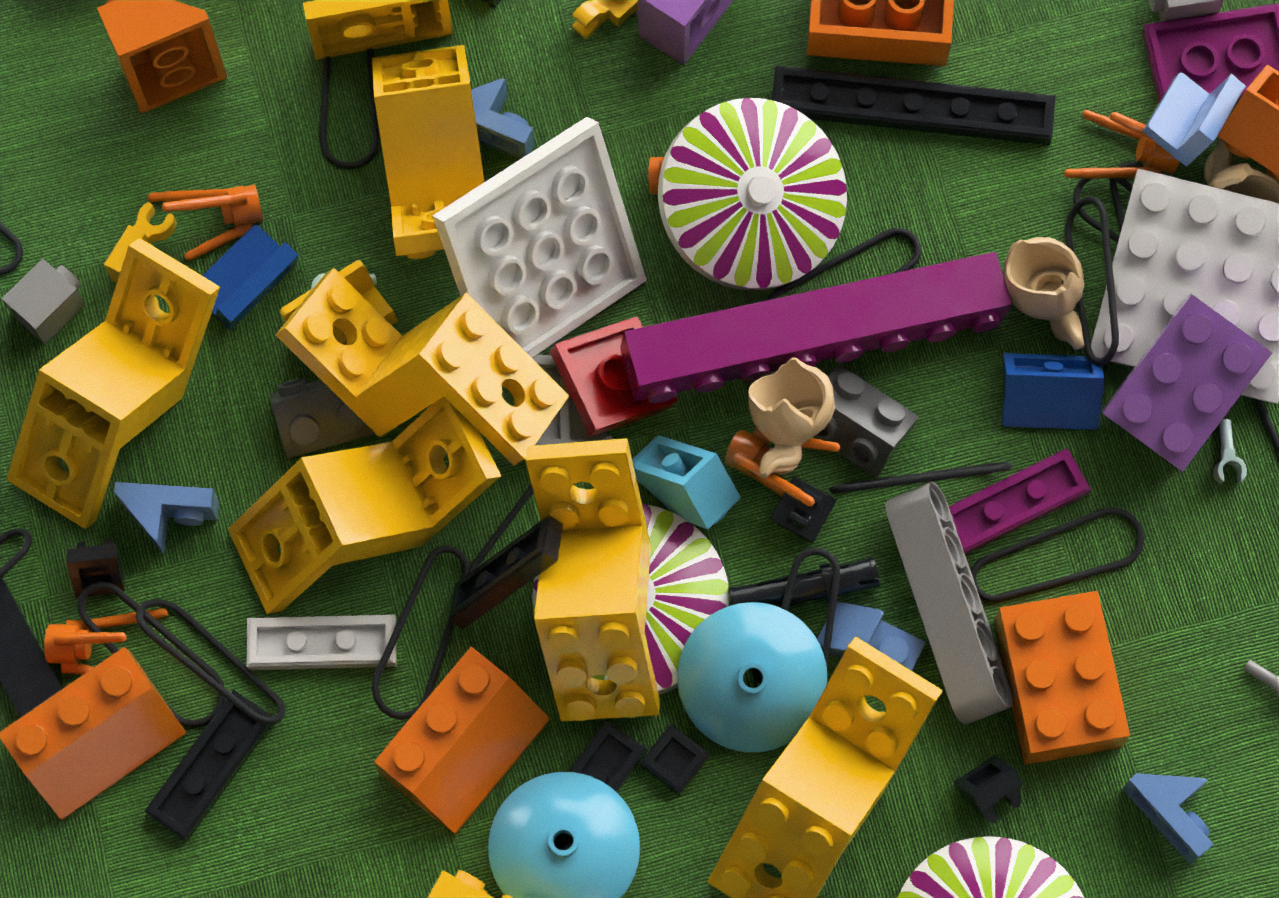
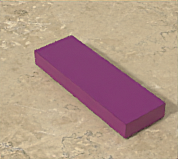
[949,448,1091,555]

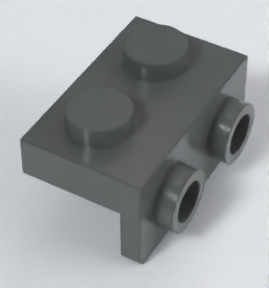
[814,364,919,477]
[270,378,376,459]

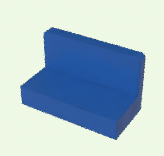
[202,225,299,331]
[1002,353,1104,430]

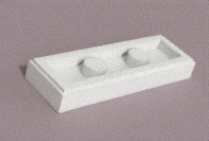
[247,615,397,670]

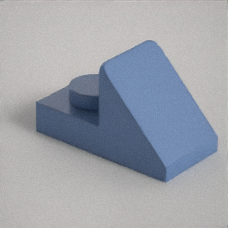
[471,78,535,159]
[114,482,219,554]
[817,601,926,671]
[1122,773,1213,865]

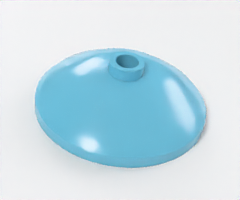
[678,602,827,752]
[488,772,640,898]

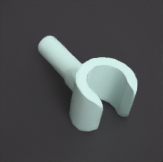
[1213,419,1247,484]

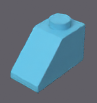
[632,435,741,529]

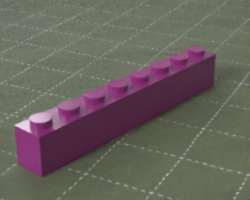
[620,251,1012,403]

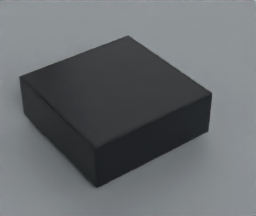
[640,724,710,796]

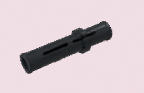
[729,557,880,608]

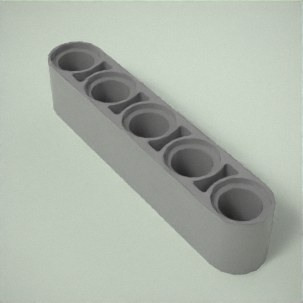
[885,482,1013,725]

